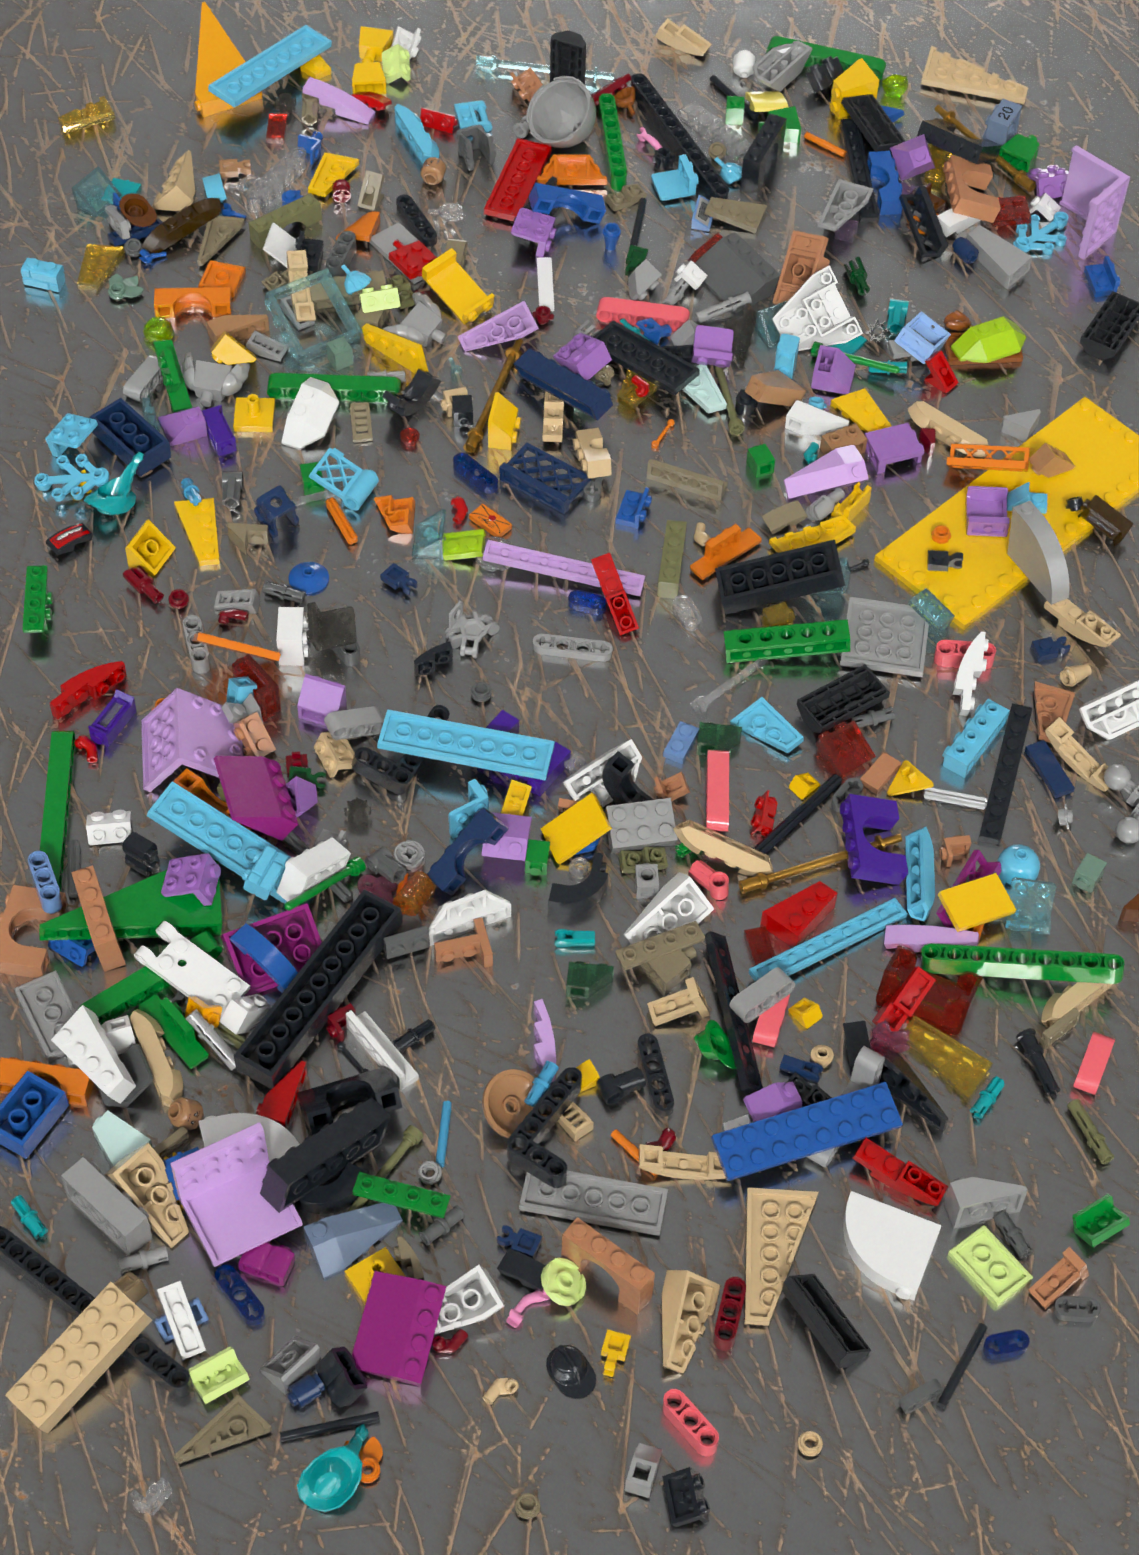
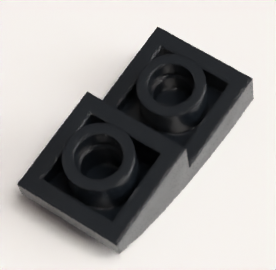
[414,641,453,677]
[843,1020,871,1068]
[787,1072,832,1107]
[497,1248,546,1292]

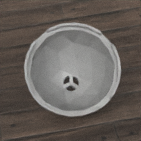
[526,76,596,148]

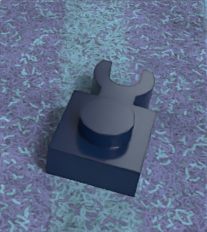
[380,563,418,595]
[1031,636,1071,662]
[497,1225,542,1259]

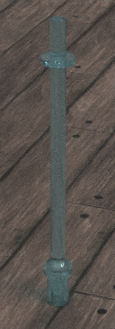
[475,55,614,83]

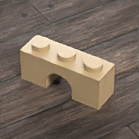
[573,428,611,479]

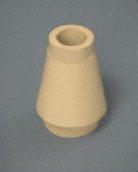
[1060,664,1092,687]

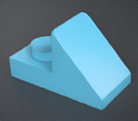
[1007,482,1047,514]

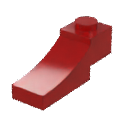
[872,966,936,1035]

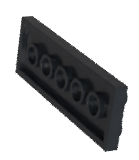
[593,321,700,396]

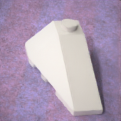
[623,872,714,945]
[434,1265,505,1334]

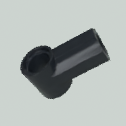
[596,1067,646,1105]

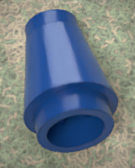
[602,223,621,251]

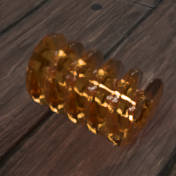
[392,871,435,916]

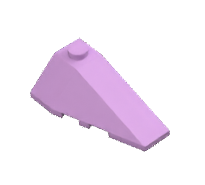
[458,301,539,352]
[784,445,869,499]

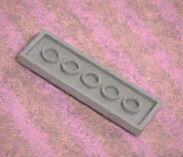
[519,1171,668,1236]

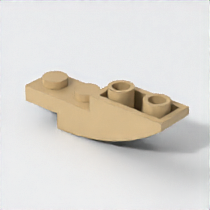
[1044,599,1121,647]

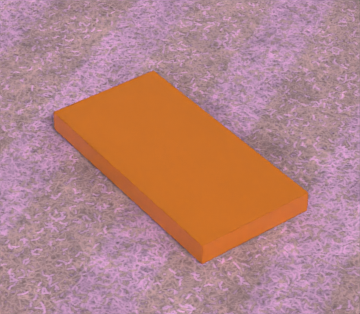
[193,632,281,662]

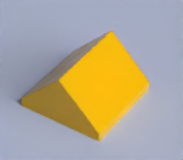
[125,519,176,576]

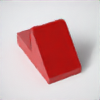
[924,350,959,393]

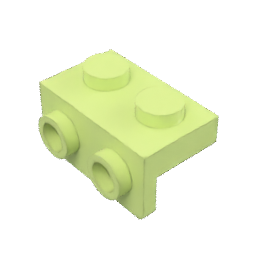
[382,44,411,84]
[358,284,400,313]
[188,1346,250,1404]

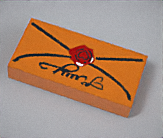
[469,504,512,540]

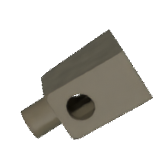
[641,946,697,995]

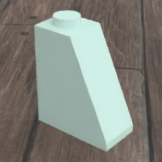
[92,1110,153,1168]

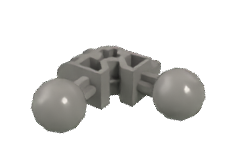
[1104,764,1139,844]

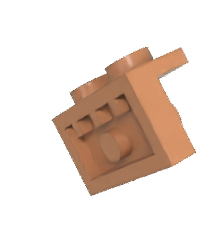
[233,712,276,757]

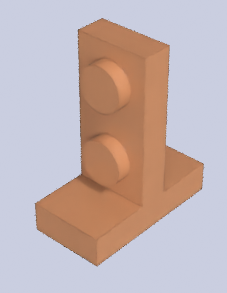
[434,917,493,968]
[1028,1247,1089,1310]

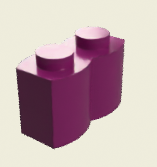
[238,1241,295,1286]

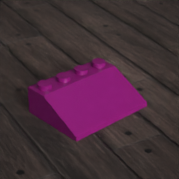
[214,756,298,841]
[220,903,322,996]
[352,1271,447,1387]

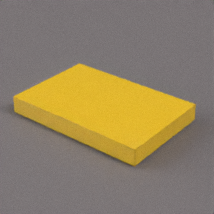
[540,793,612,864]
[938,873,1016,932]

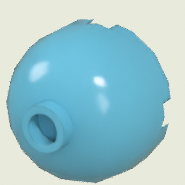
[997,844,1040,889]

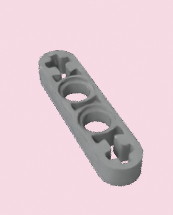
[533,634,613,662]

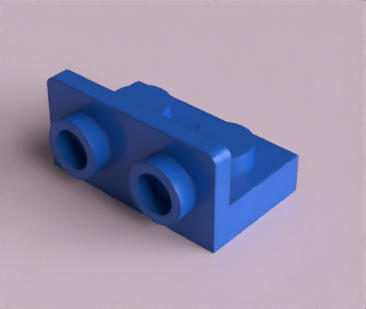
[1084,256,1120,297]
[615,487,652,529]
[48,939,95,967]

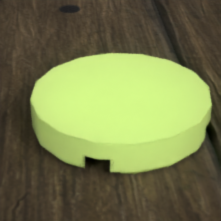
[541,1257,586,1306]

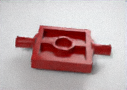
[388,239,437,280]

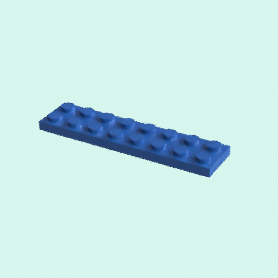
[711,1082,903,1181]

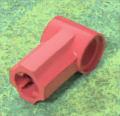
[688,860,729,900]

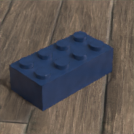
[89,398,171,477]

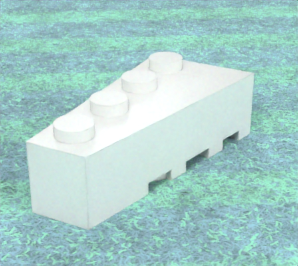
[51,1005,136,1104]

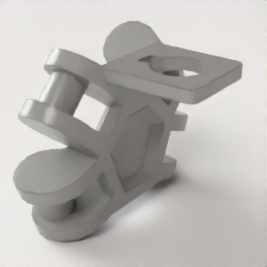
[445,600,500,658]

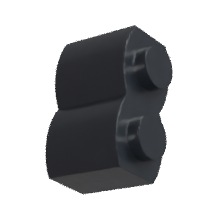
[806,56,844,93]
[122,831,160,878]
[316,1347,367,1407]

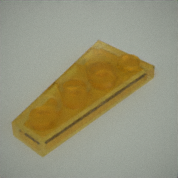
[902,1016,993,1102]

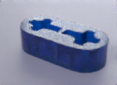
[568,590,606,615]
[983,1330,1030,1360]

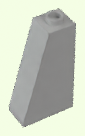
[966,225,1032,289]

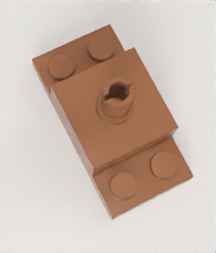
[772,230,830,306]

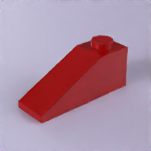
[256,1061,307,1130]

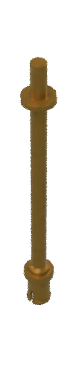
[934,105,1036,192]
[463,338,523,453]
[738,833,902,894]

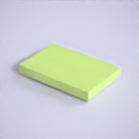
[948,1225,1033,1308]

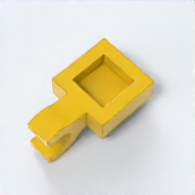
[601,1329,631,1377]

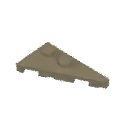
[197,216,245,266]
[173,1395,272,1464]

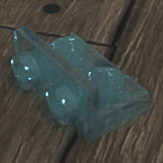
[908,588,955,632]

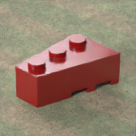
[760,881,838,948]

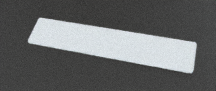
[537,257,554,311]

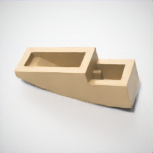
[655,18,712,56]

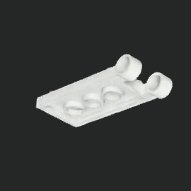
[134,921,250,1019]

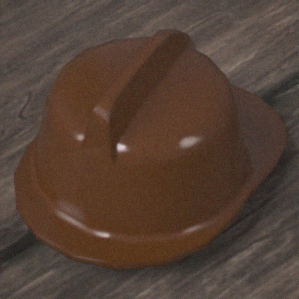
[119,193,157,227]

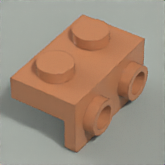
[510,67,543,102]

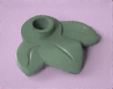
[108,274,144,299]

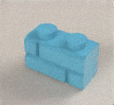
[21,258,66,292]
[774,334,800,379]
[242,846,289,900]

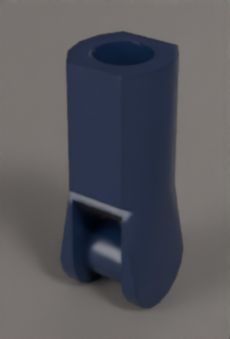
[779,1054,823,1083]

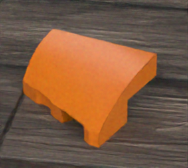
[336,211,380,242]
[374,495,415,534]

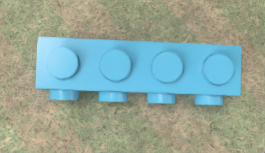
[942,699,1010,778]

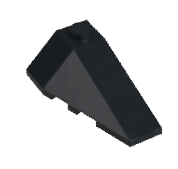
[877,1049,948,1132]

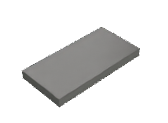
[369,222,423,284]
[14,970,76,1063]

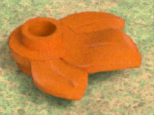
[344,1436,383,1483]

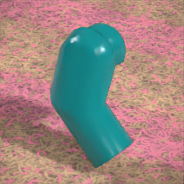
[803,442,820,465]

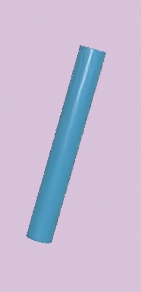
[436,1101,452,1168]

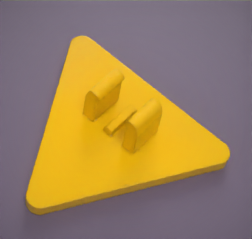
[887,760,934,796]

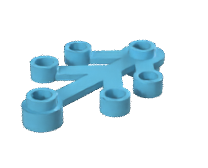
[1013,211,1069,255]
[34,454,110,502]

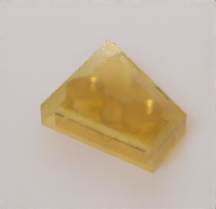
[617,370,657,410]

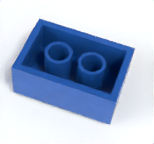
[0,1071,69,1159]

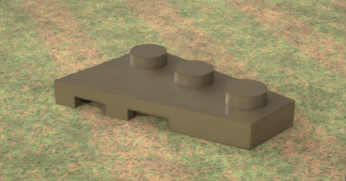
[704,197,767,234]

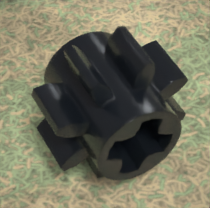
[652,147,675,170]

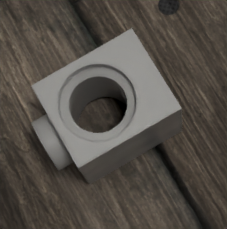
[635,863,659,899]

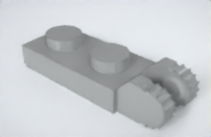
[105,205,131,239]

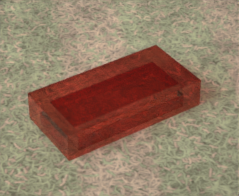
[266,114,287,144]
[688,233,723,263]

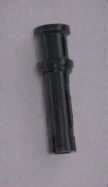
[1016,1028,1060,1096]

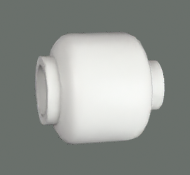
[733,50,756,78]

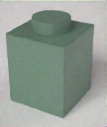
[326,336,353,371]
[1072,853,1107,893]

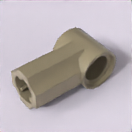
[302,93,319,126]

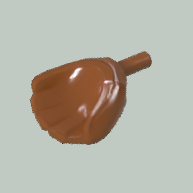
[614,86,635,115]
[943,310,972,331]

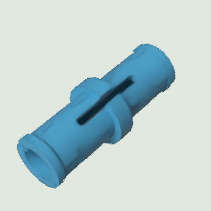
[524,1061,559,1107]

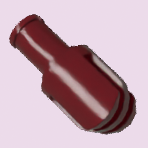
[123,565,164,604]

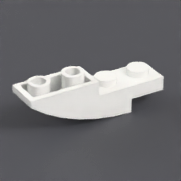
[952,631,988,716]

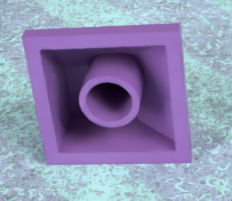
[890,134,935,181]
[158,407,207,447]
[286,776,318,818]
[743,1082,802,1122]

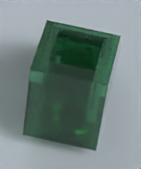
[696,722,742,756]
[566,961,614,999]

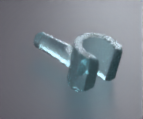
[449,357,462,378]

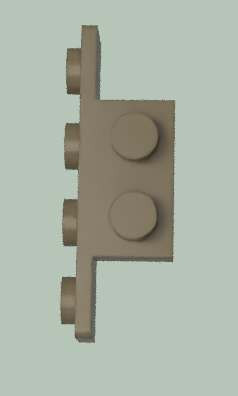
[615,921,705,970]

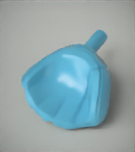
[714,157,742,184]
[341,264,371,295]

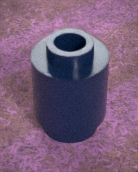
[952,237,979,264]
[286,1373,325,1408]

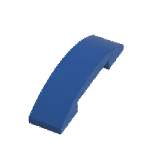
[230,923,298,993]

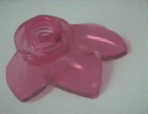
[357,875,398,904]
[869,1021,910,1053]

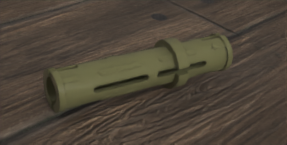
[1067,1099,1115,1164]

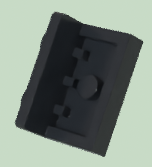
[293,231,324,272]

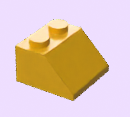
[210,331,256,365]
[488,392,521,451]

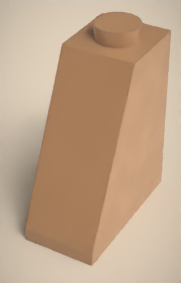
[745,370,807,407]

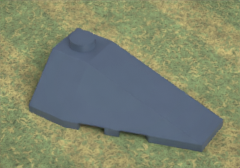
[304,1203,403,1279]

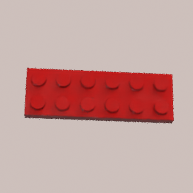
[484,138,552,221]

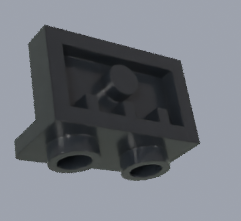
[662,1467,710,1527]

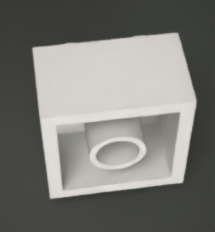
[276,607,310,666]

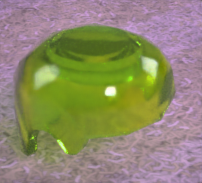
[882,74,909,97]
[143,317,174,343]

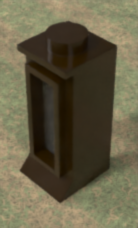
[1078,495,1134,547]

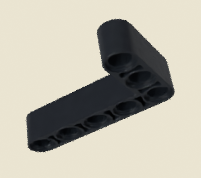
[351,705,450,794]
[507,1067,582,1188]

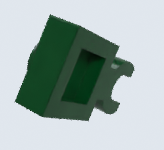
[625,245,648,276]
[288,766,326,789]

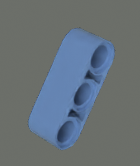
[28,851,62,914]

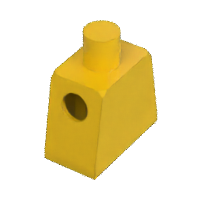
[359,26,393,62]
[352,58,386,95]

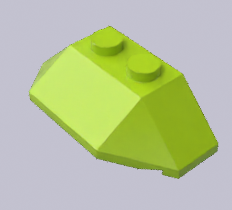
[951,316,1026,363]

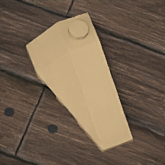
[152,150,195,211]
[104,1143,189,1248]
[662,1270,720,1373]

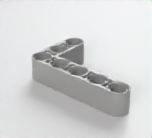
[806,1046,885,1168]

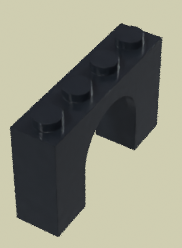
[740,113,787,196]
[917,119,1002,164]
[296,1066,403,1135]

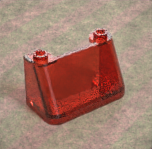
[876,945,983,1036]

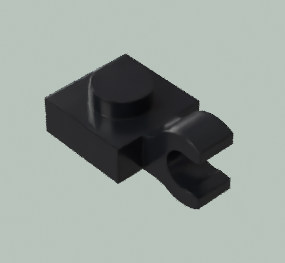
[927,550,963,571]

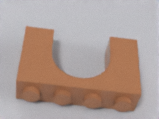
[943,155,1001,223]
[71,865,126,972]
[0,885,68,978]
[561,1217,655,1315]

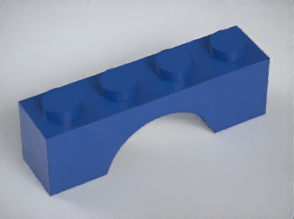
[867,151,902,215]
[529,183,606,224]

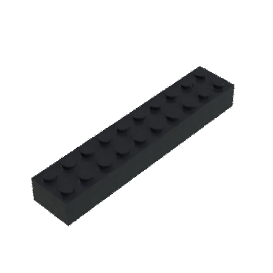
[234,889,403,1089]

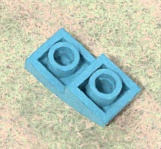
[202,173,227,203]

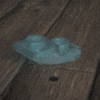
[142,398,160,432]

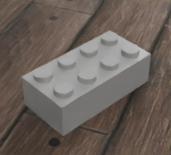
[61,1157,152,1256]

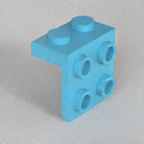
[651,154,699,201]
[45,413,98,457]
[448,779,489,839]

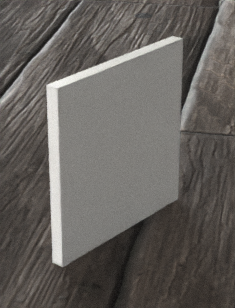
[263,222,296,267]

